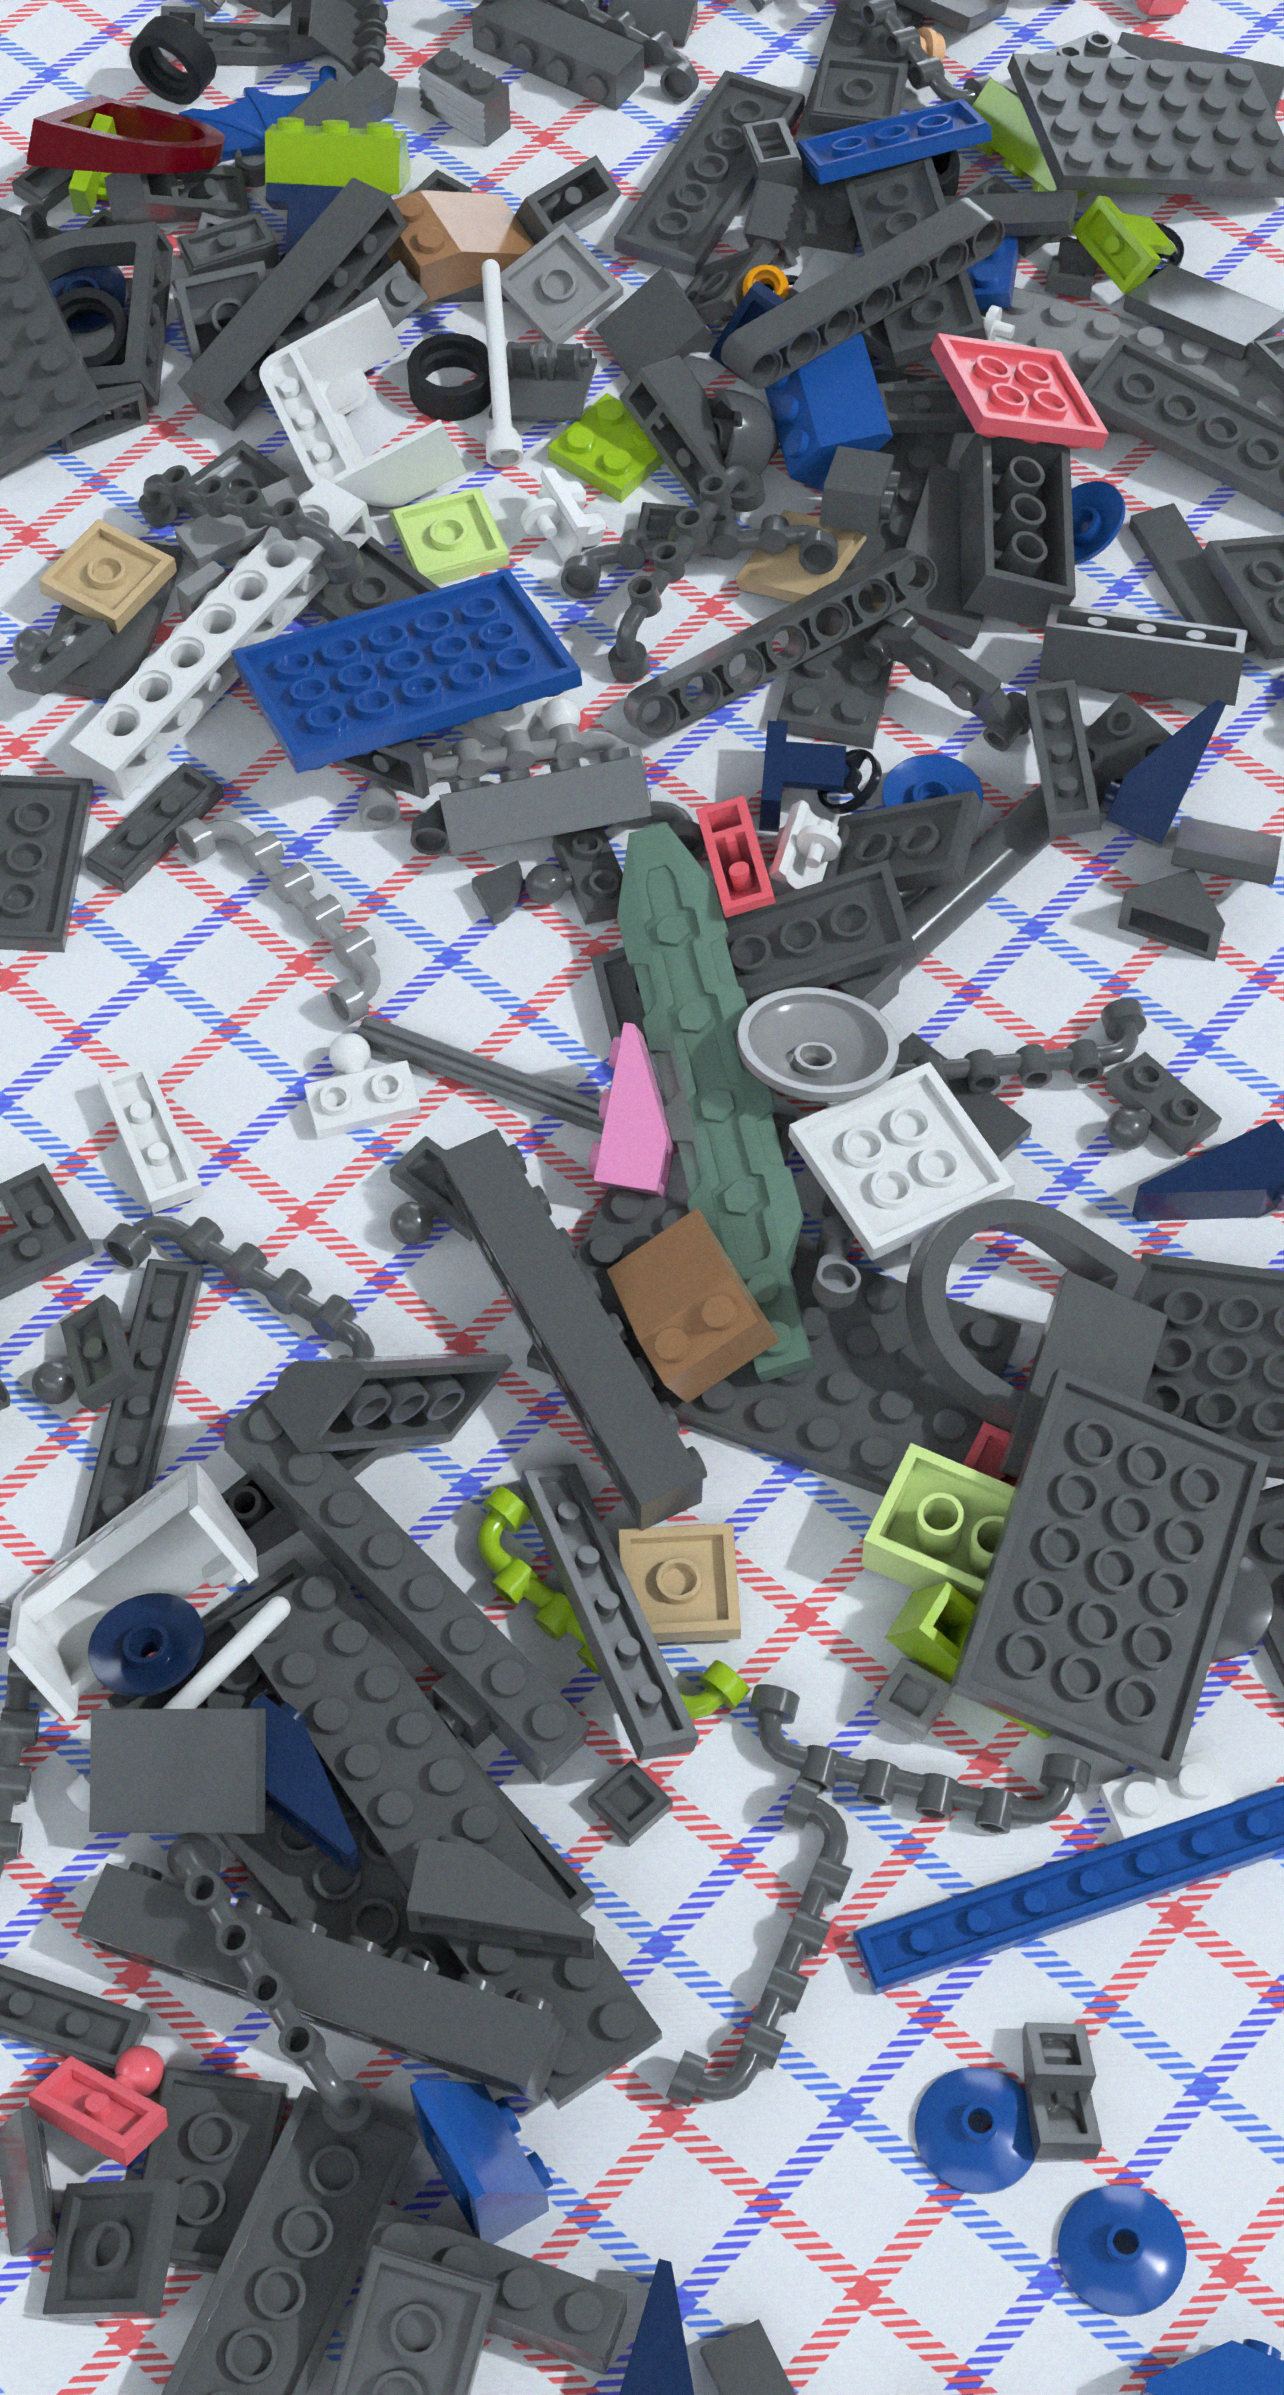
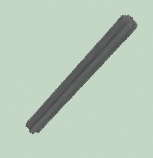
[357,1016,605,1134]

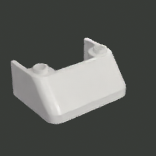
[259,298,467,508]
[6,1461,259,1723]

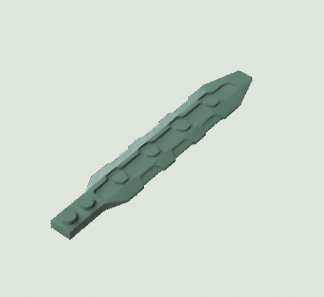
[617,821,815,1382]

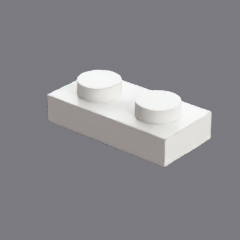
[1098,1748,1235,1841]

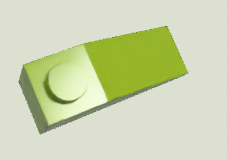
[885,1582,1052,1739]

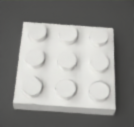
[788,1062,1016,1261]

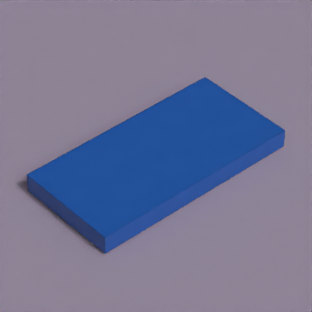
[795,98,992,185]

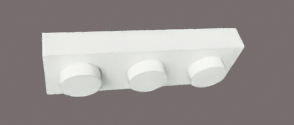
[98,1060,204,1213]

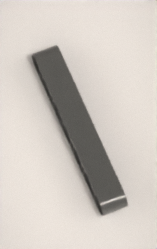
[721,197,1005,389]
[623,548,938,738]

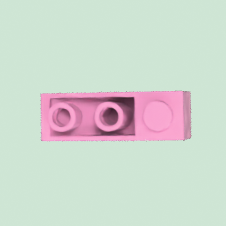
[589,1022,675,1199]

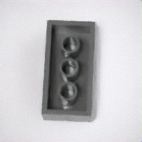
[959,433,1076,630]

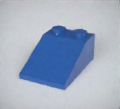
[410,2079,553,2244]

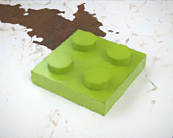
[548,393,665,503]

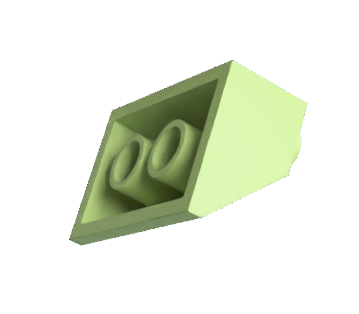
[861,1443,1015,1606]

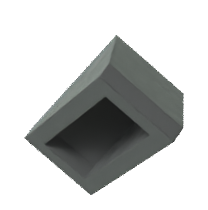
[1117,869,1225,962]

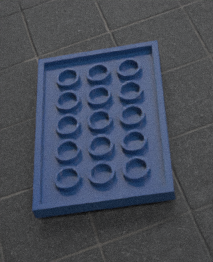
[232,568,582,774]

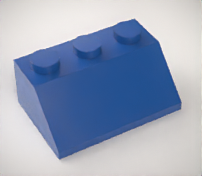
[764,333,893,492]

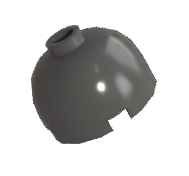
[707,389,779,475]

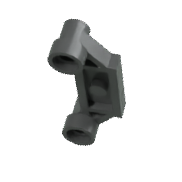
[863,609,1031,751]

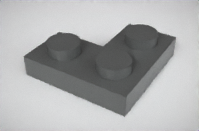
[0,1163,94,1300]

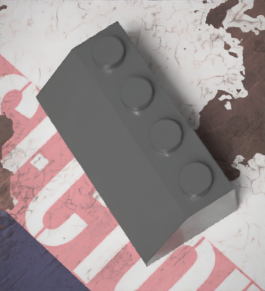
[264,1354,513,1454]

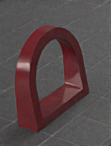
[26,95,225,174]

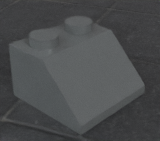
[170,260,268,364]

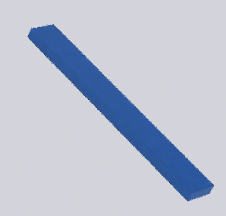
[853,1785,1284,1995]

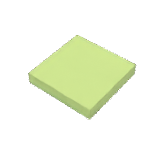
[389,487,510,585]

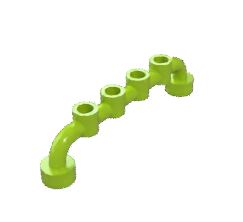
[477,1485,750,1720]

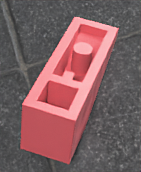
[696,795,776,918]

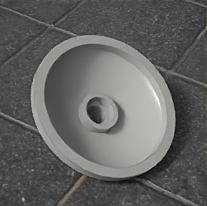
[736,987,899,1103]

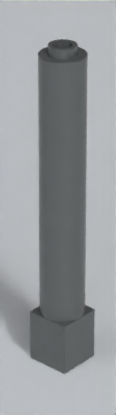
[820,776,1098,1011]

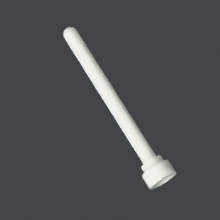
[481,259,524,468]
[65,1596,291,1817]

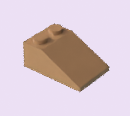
[386,190,535,305]
[607,1208,780,1403]

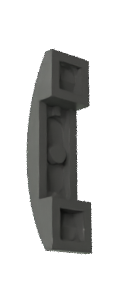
[160,6,324,66]

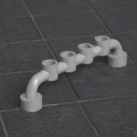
[357,723,647,830]
[176,818,381,1025]

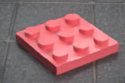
[930,333,1109,450]

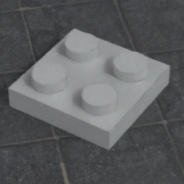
[500,223,623,347]

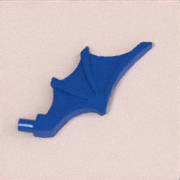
[179,65,337,162]

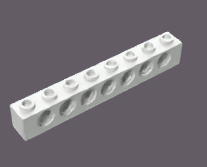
[69,477,373,800]

